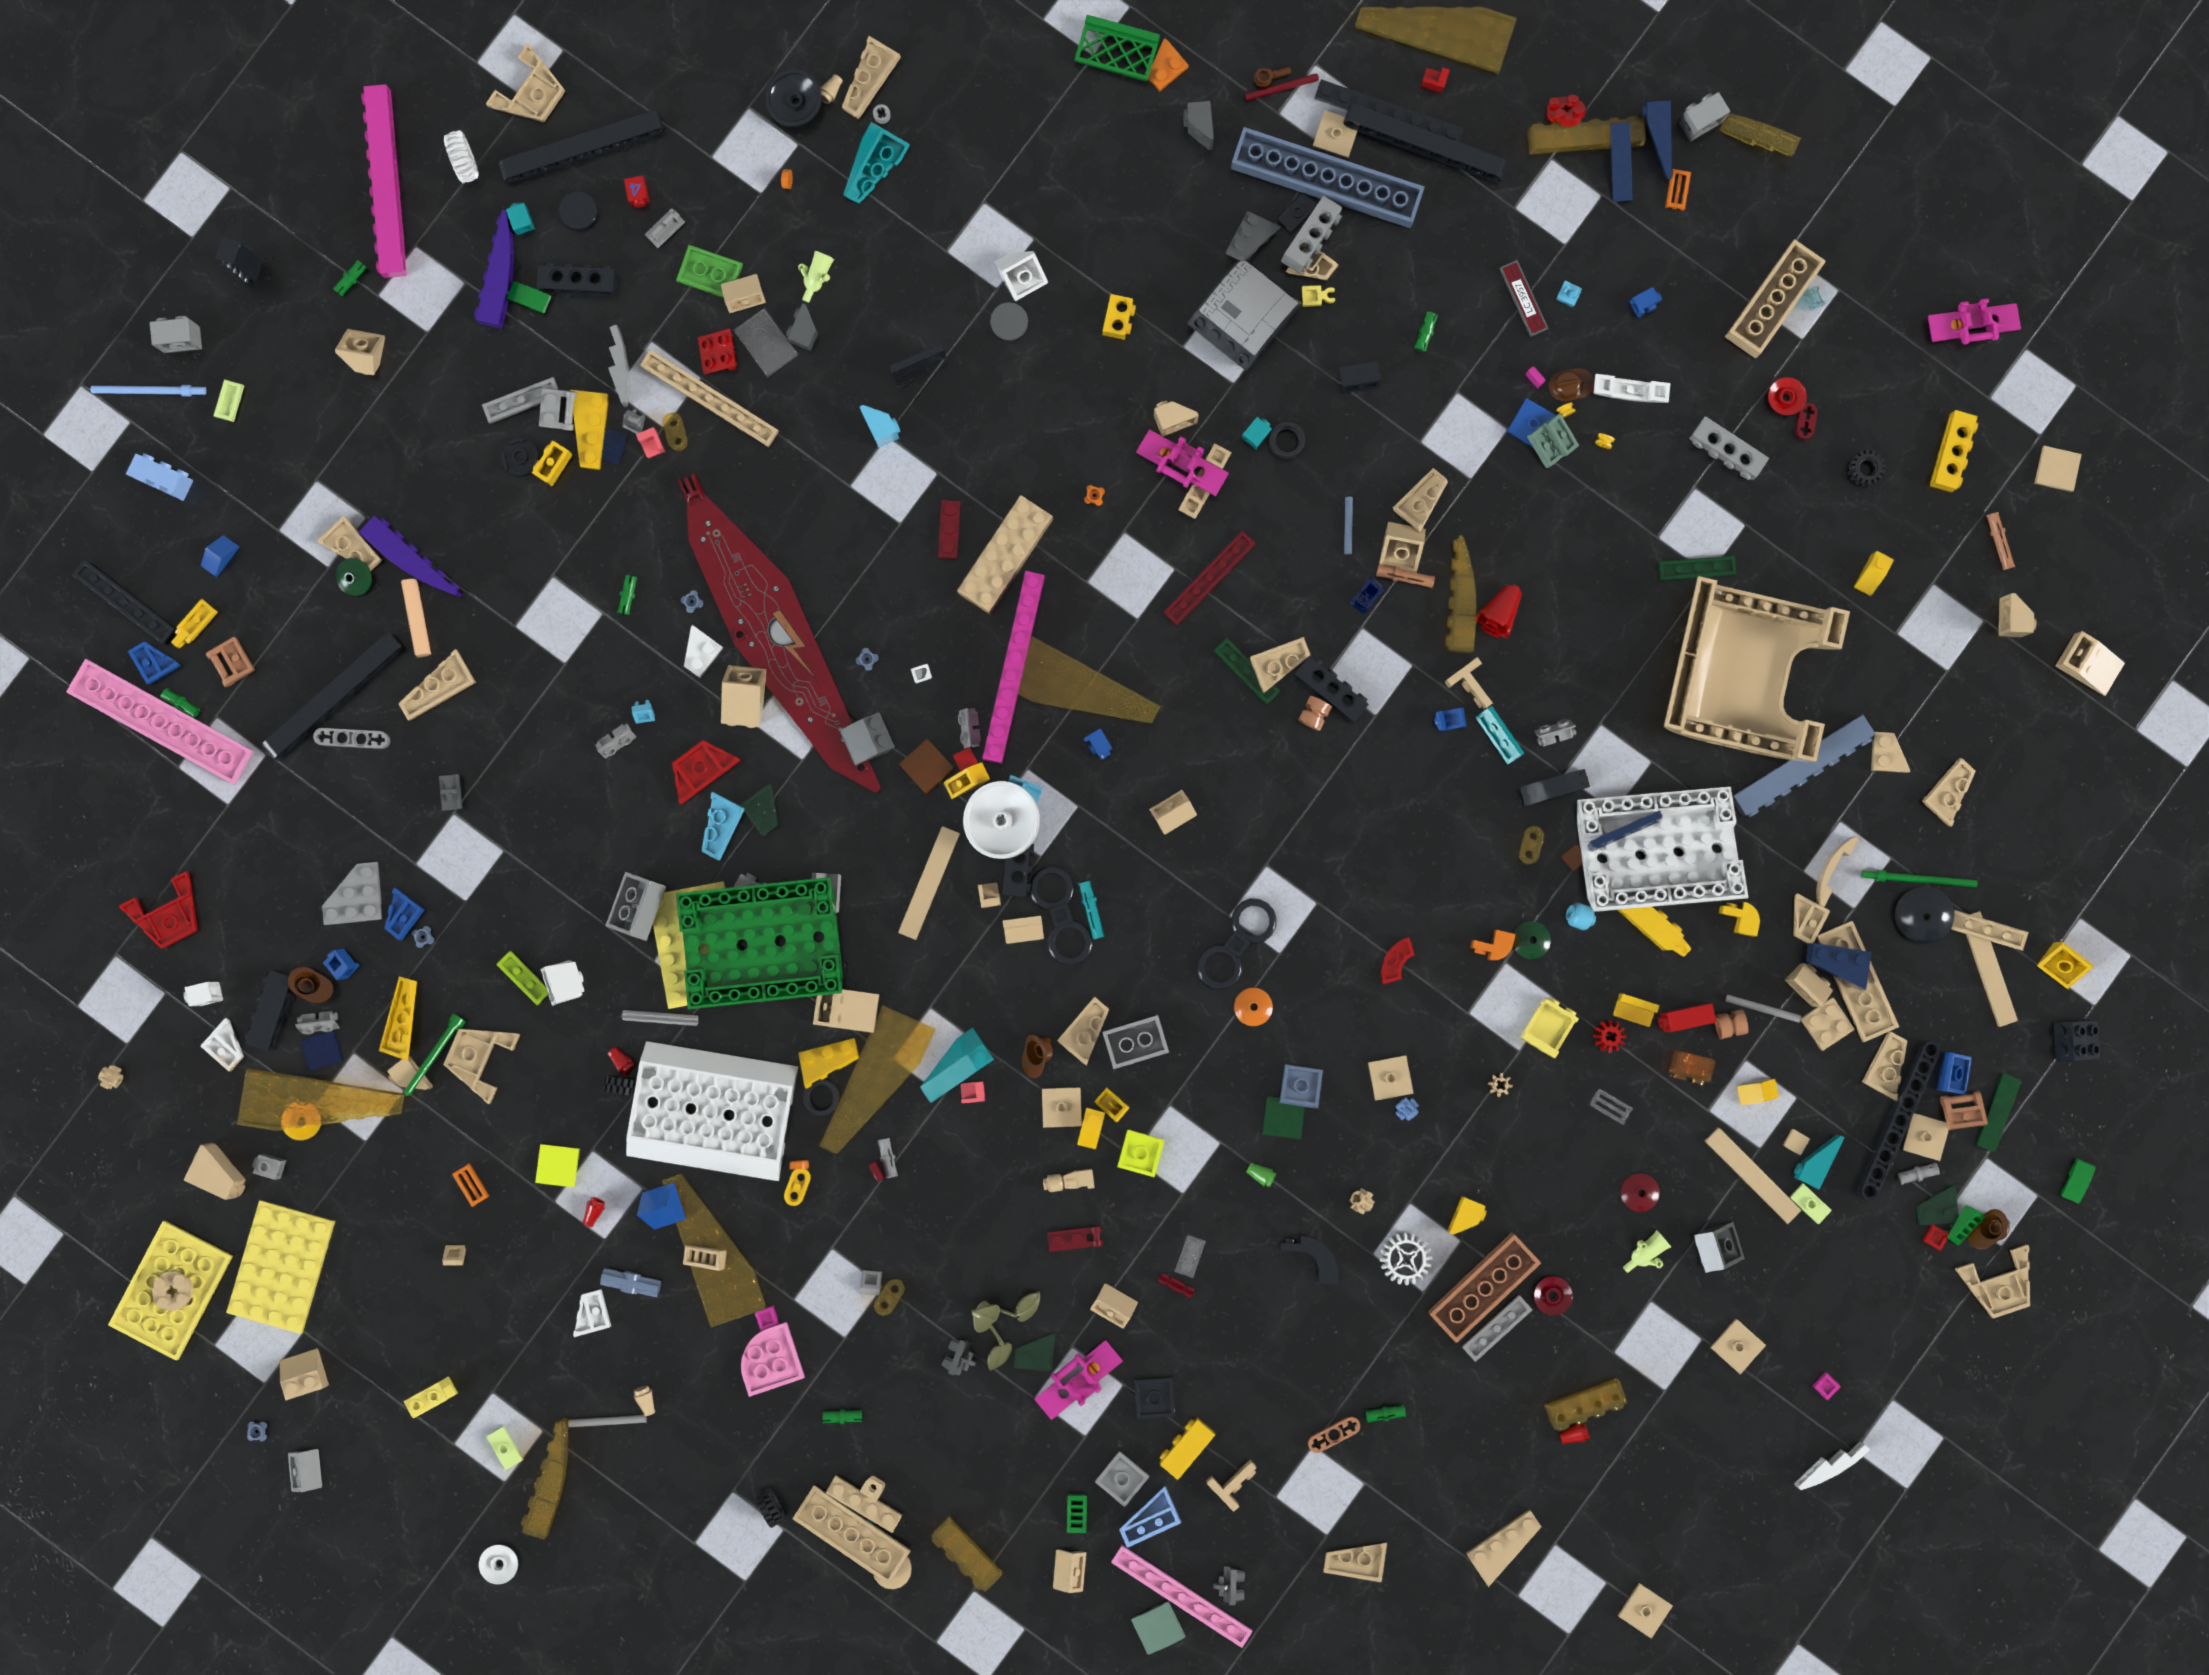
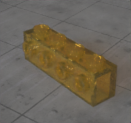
[1544,1378,1628,1431]

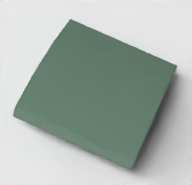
[1527,413,1579,468]
[1131,1601,1186,1655]

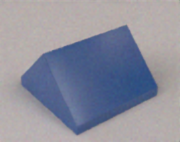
[1935,1052,1972,1095]
[637,1182,686,1230]

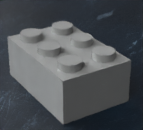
[606,872,666,941]
[1102,1015,1169,1069]

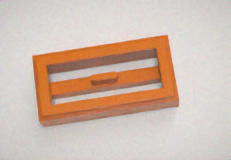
[1665,169,1691,211]
[452,1164,490,1207]

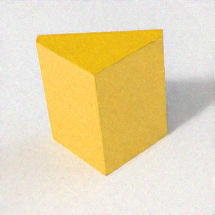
[2037,942,2094,989]

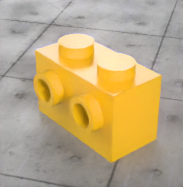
[532,440,573,486]

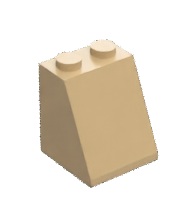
[721,665,766,728]
[184,1143,246,1200]

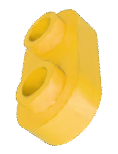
[784,1169,811,1206]

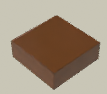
[1561,845,1583,871]

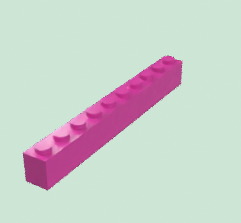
[361,84,407,278]
[983,571,1045,764]

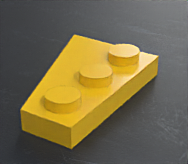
[799,1038,859,1089]

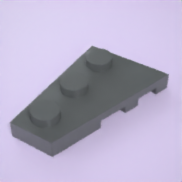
[1226,211,1282,262]

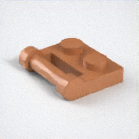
[206,637,255,687]
[1940,1091,1988,1130]

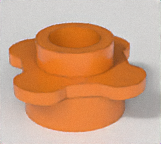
[1084,485,1105,506]

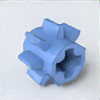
[1395,1097,1419,1121]

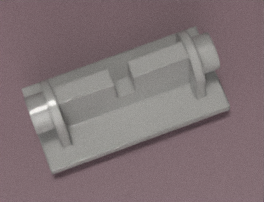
[645,209,685,248]
[958,708,981,749]
[1534,719,1576,747]
[595,723,636,759]
[295,1011,339,1034]

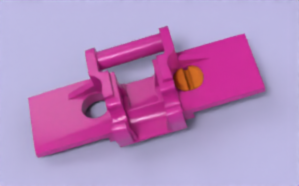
[1928,298,2021,345]
[1136,429,1229,496]
[1035,1340,1123,1420]

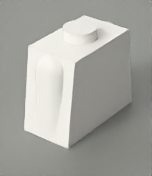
[541,960,584,1006]

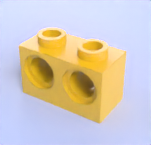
[1103,294,1136,340]

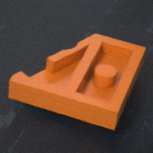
[1149,38,1189,91]

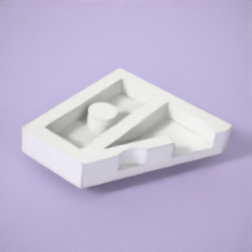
[684,625,723,678]
[201,1018,244,1071]
[573,1289,611,1337]

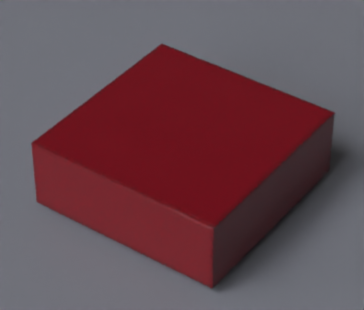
[869,1161,885,1182]

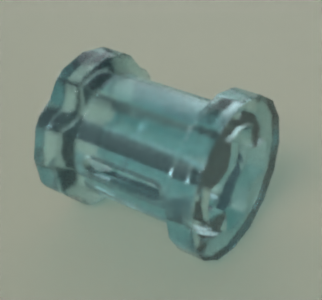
[1803,286,1826,311]

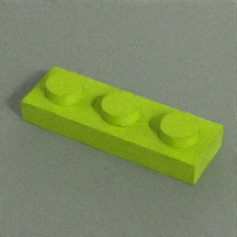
[496,951,549,1005]

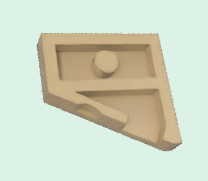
[1871,732,1910,773]

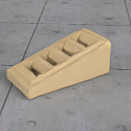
[683,1245,727,1271]

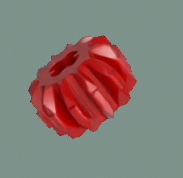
[1593,1020,1627,1053]

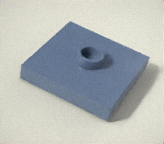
[1280,1064,1323,1109]

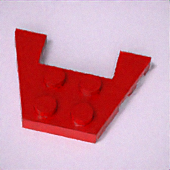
[119,871,198,949]

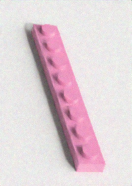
[1111,1545,1253,1648]

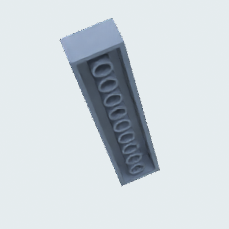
[1231,127,1425,228]

